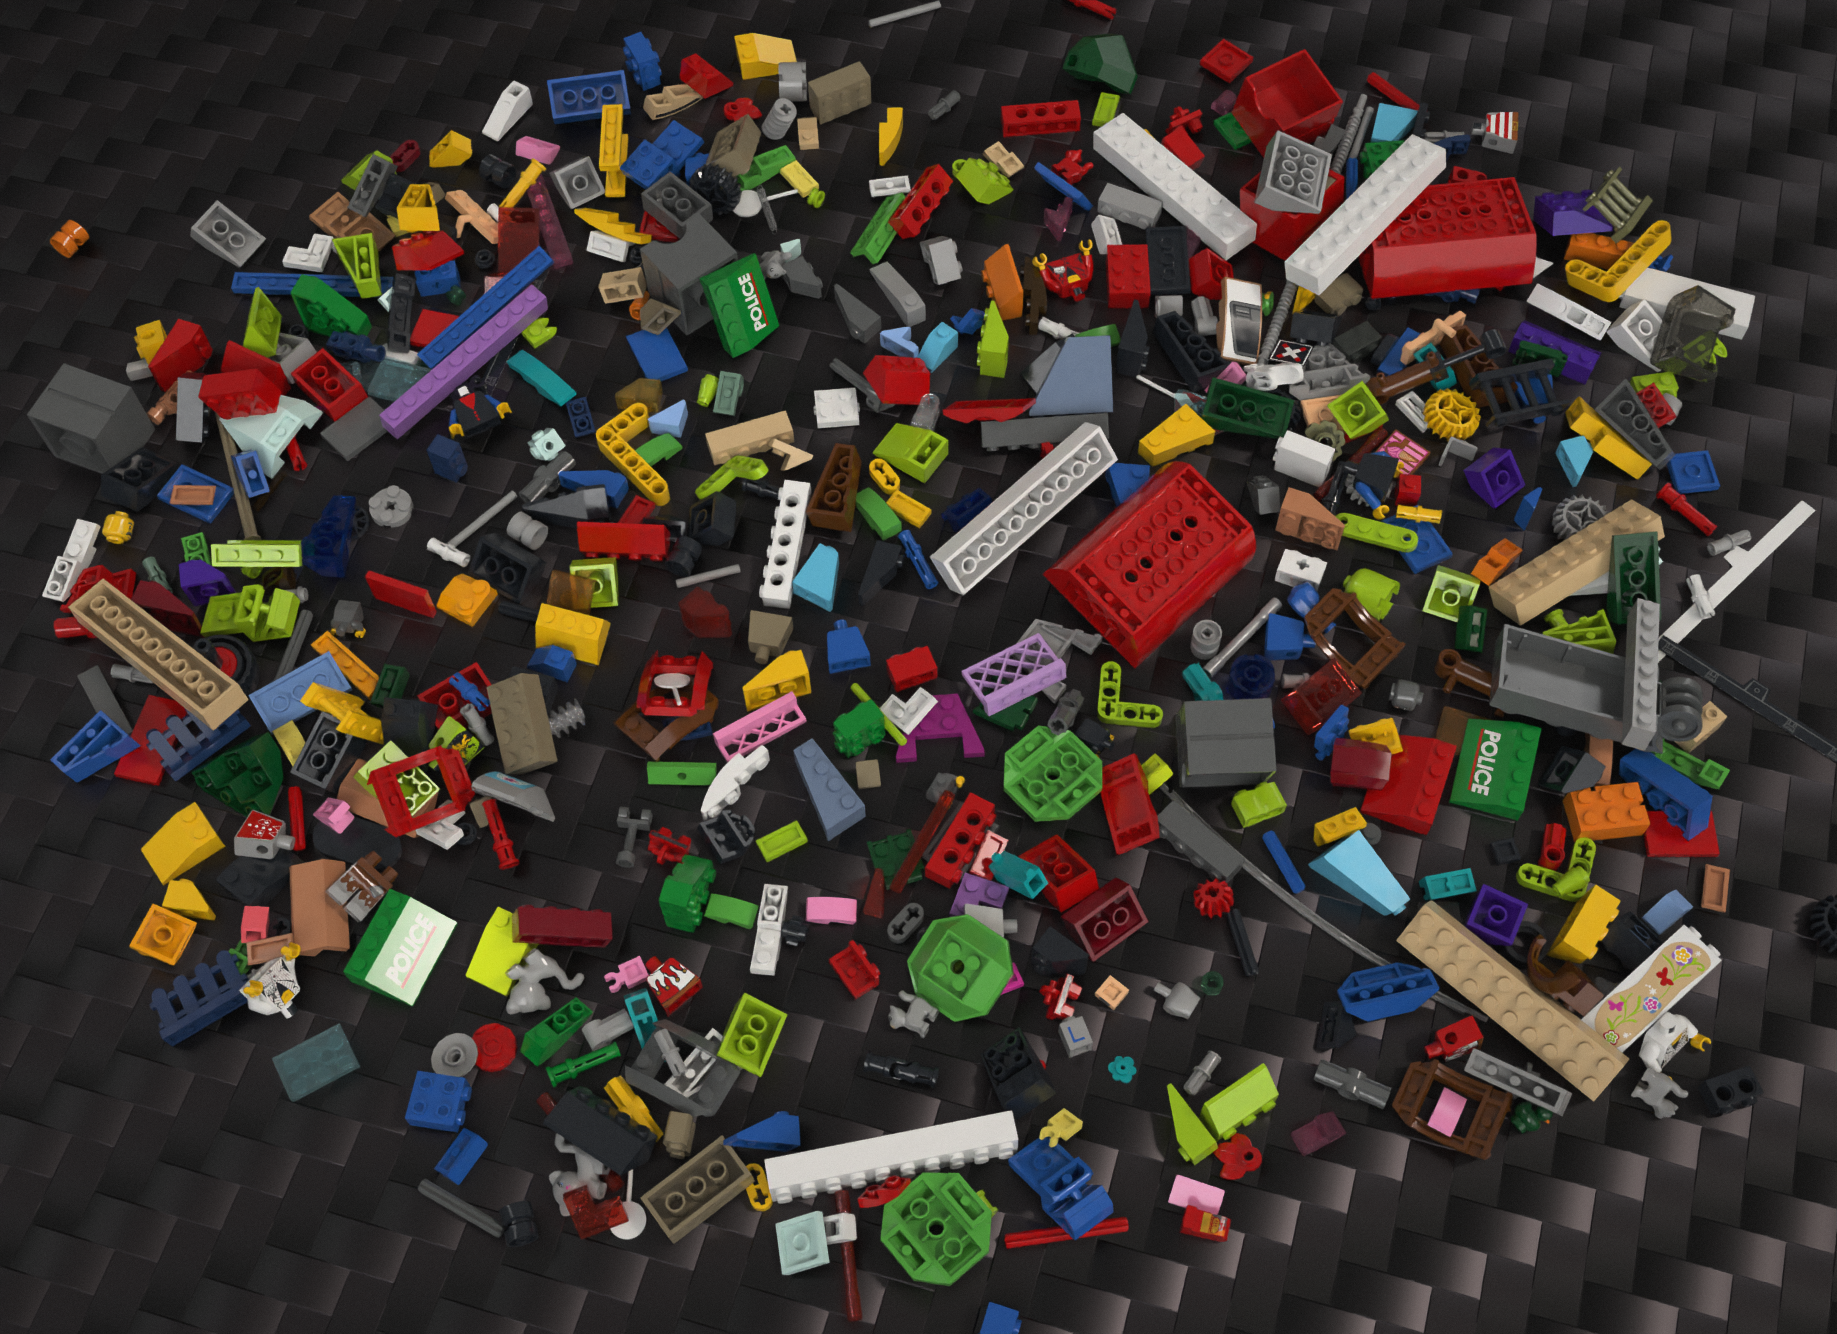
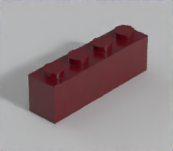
[512,905,612,948]

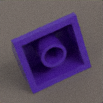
[1463,448,1525,508]
[179,560,236,607]
[1463,884,1528,946]

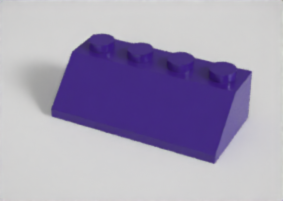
[1508,320,1602,385]

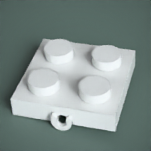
[814,388,860,428]

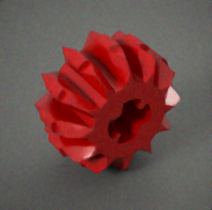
[1193,878,1234,919]

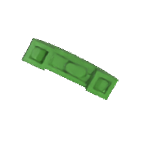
[1651,739,1730,789]

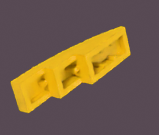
[574,208,652,244]

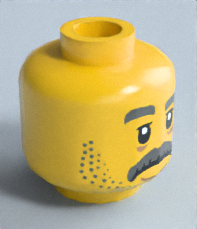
[102,511,134,544]

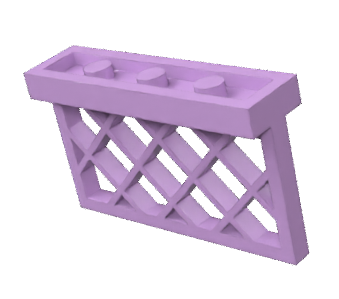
[961,633,1067,716]

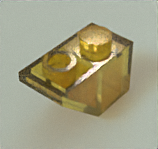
[615,378,663,413]

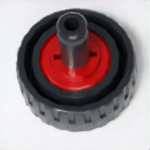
[191,635,260,699]

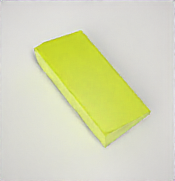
[1142,753,1173,795]

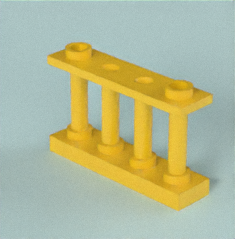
[599,104,628,197]
[300,682,384,745]

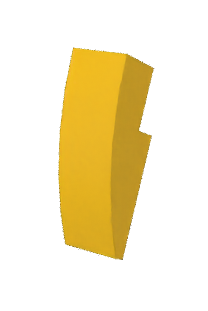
[879,108,903,166]

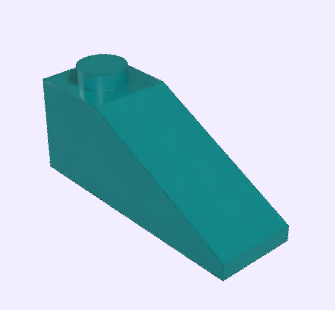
[624,988,666,1062]

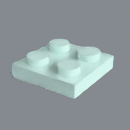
[776,1211,829,1275]

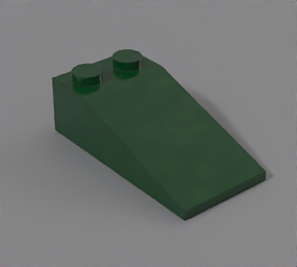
[1201,377,1294,439]
[1607,531,1661,624]

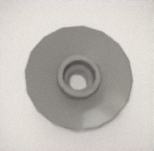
[431,1033,478,1077]

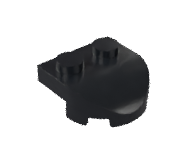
[697,810,755,864]

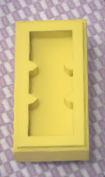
[780,160,819,198]
[272,720,306,766]

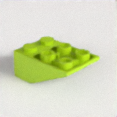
[977,300,1009,378]
[872,423,948,483]
[353,740,440,816]

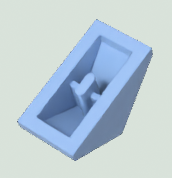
[648,399,688,438]
[1642,890,1693,935]

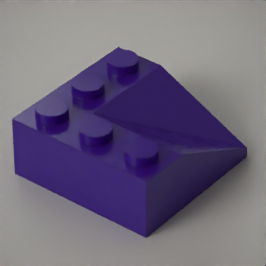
[1533,190,1613,236]

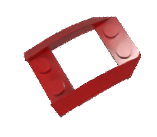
[636,650,713,717]
[367,745,475,837]

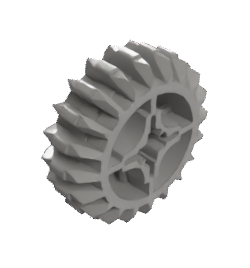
[1552,494,1610,540]

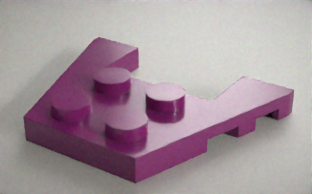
[896,694,985,763]

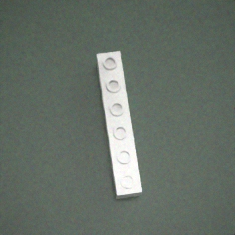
[759,480,812,609]

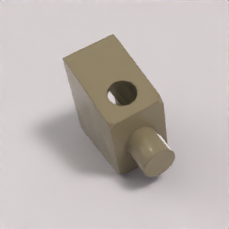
[748,610,793,664]

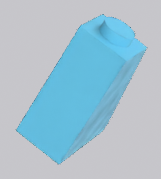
[1370,103,1418,143]
[792,543,839,612]

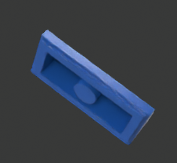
[1514,487,1542,530]
[434,1128,488,1185]

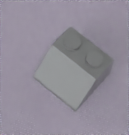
[549,156,605,209]

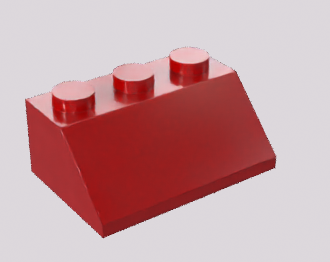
[392,230,464,270]
[221,340,291,396]
[863,355,930,405]

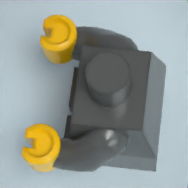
[330,600,366,638]
[926,773,965,809]

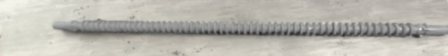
[1257,94,1367,365]

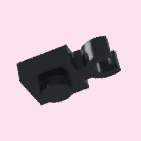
[449,375,487,401]

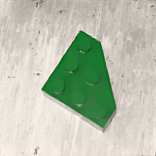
[290,274,372,337]
[659,854,716,933]

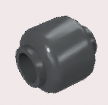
[1388,679,1424,711]

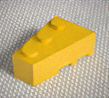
[397,184,440,233]
[1138,404,1215,467]

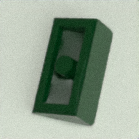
[1454,605,1487,653]
[370,664,410,709]

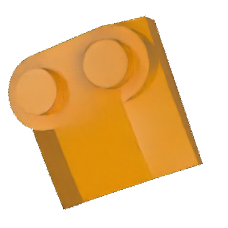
[436,574,498,627]
[129,904,197,966]

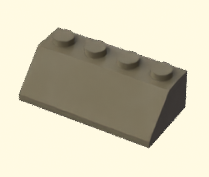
[705,114,761,177]

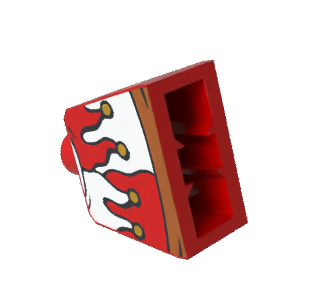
[645,956,703,1017]
[1423,1015,1483,1062]

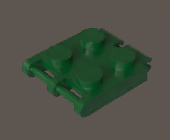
[1512,340,1568,377]
[973,675,1038,731]
[866,829,924,890]

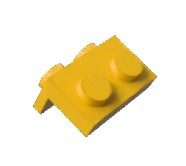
[1348,718,1403,754]
[1313,807,1367,847]

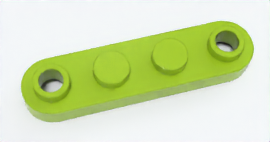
[1335,513,1418,553]

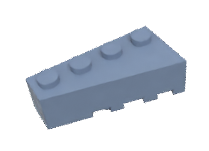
[793,738,866,841]

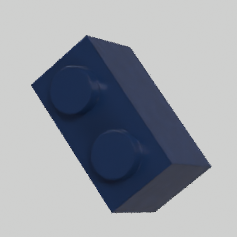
[426,434,468,483]

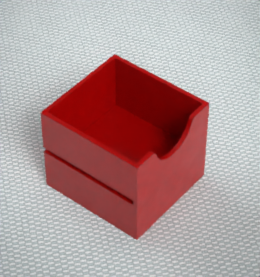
[1232,49,1343,158]
[1240,169,1344,261]

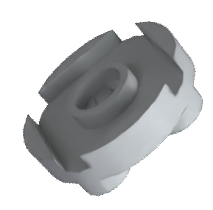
[369,485,413,528]

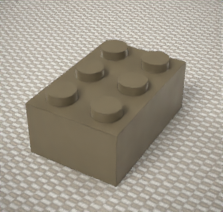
[808,61,871,125]

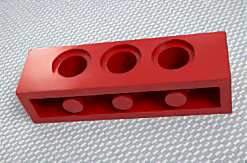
[1001,100,1081,137]
[888,164,953,239]
[925,792,997,889]

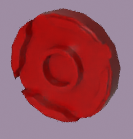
[472,1023,518,1072]

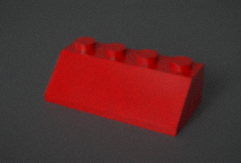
[577,522,670,561]

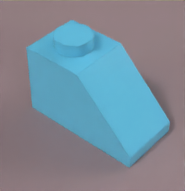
[917,322,958,373]
[1555,435,1593,487]

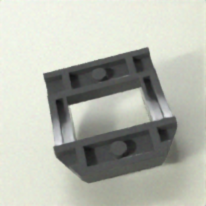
[625,1019,740,1119]

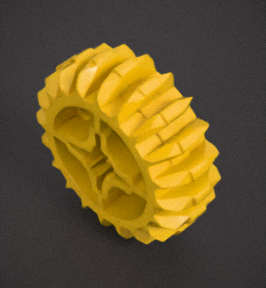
[1423,388,1481,441]

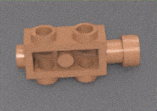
[146,370,192,425]

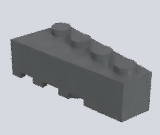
[1594,379,1676,470]

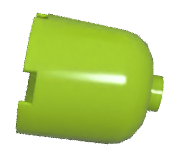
[1343,568,1400,621]

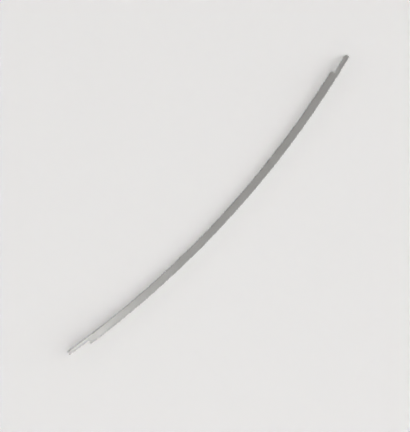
[1159,783,1489,1022]

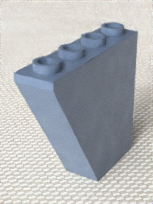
[1028,335,1113,418]

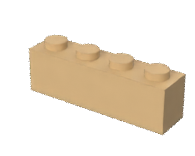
[705,410,794,465]

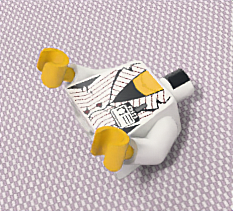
[239,942,301,1018]
[1639,1012,1711,1080]

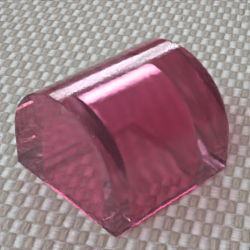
[1211,90,1237,115]

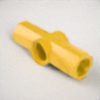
[604,1076,664,1142]

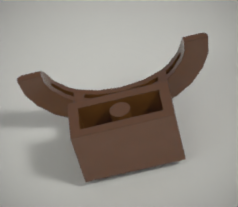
[1526,934,1604,1016]

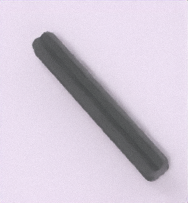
[273,610,313,682]
[418,1179,506,1238]

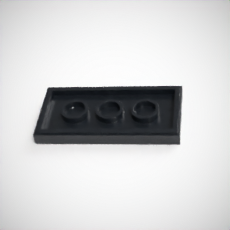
[1145,226,1191,295]

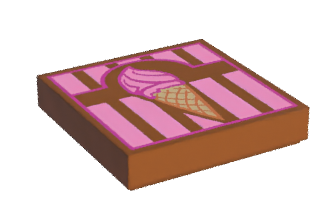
[1375,430,1431,478]

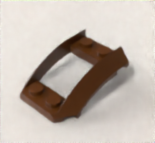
[1304,588,1406,689]
[612,675,719,762]
[1392,1059,1513,1160]

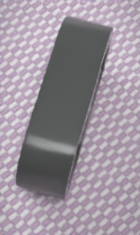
[887,903,924,944]

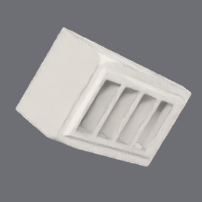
[823,1213,857,1245]

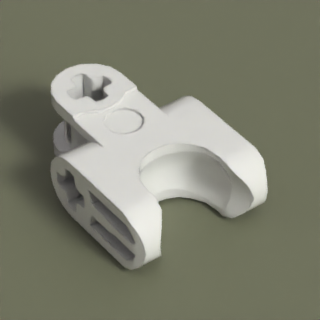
[1244,363,1304,391]

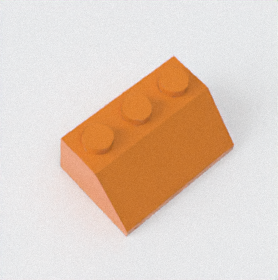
[981,244,1023,321]

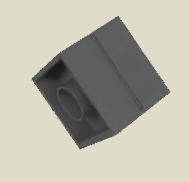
[640,213,738,336]
[27,363,155,474]
[1175,698,1277,788]

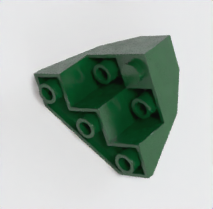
[1062,33,1138,94]
[192,732,283,817]

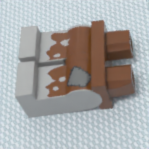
[325,851,398,922]

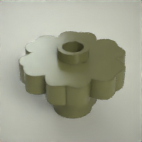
[1304,420,1345,461]

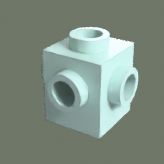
[528,428,566,461]

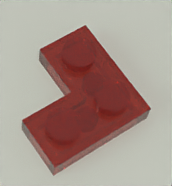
[563,1185,629,1240]

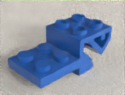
[620,120,704,189]
[1008,1137,1113,1240]

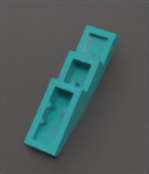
[507,350,576,406]

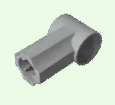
[1191,296,1218,336]
[582,1009,634,1051]

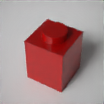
[1394,474,1421,507]

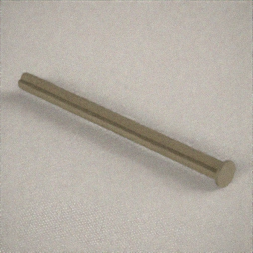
[215,412,261,540]

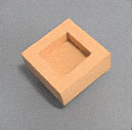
[1095,975,1129,1011]

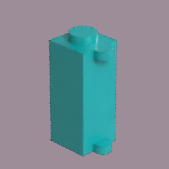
[988,851,1048,899]

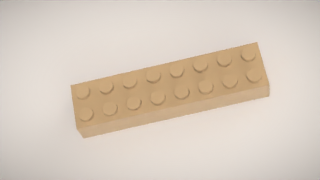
[1489,499,1665,626]

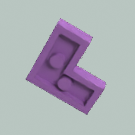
[949,872,1009,917]

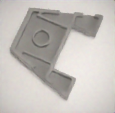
[1011,619,1103,704]

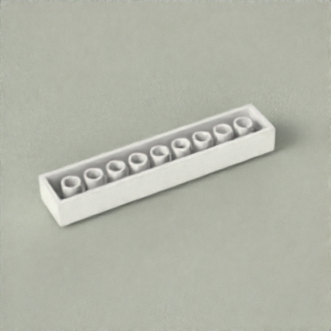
[1093,113,1257,260]
[1284,134,1446,295]
[930,422,1118,595]
[764,1110,1018,1204]

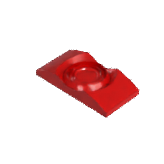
[943,398,1036,423]
[1100,753,1160,855]

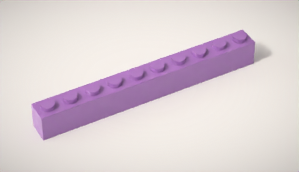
[379,284,548,439]

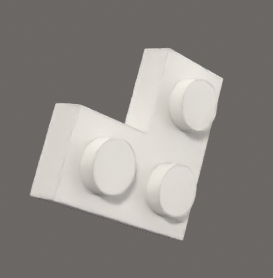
[282,234,334,273]
[880,687,938,735]
[416,799,465,850]

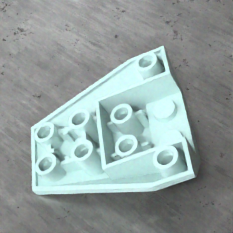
[219,395,323,479]

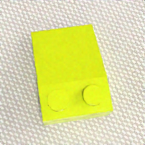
[466,907,538,996]

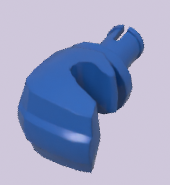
[1287,581,1336,634]

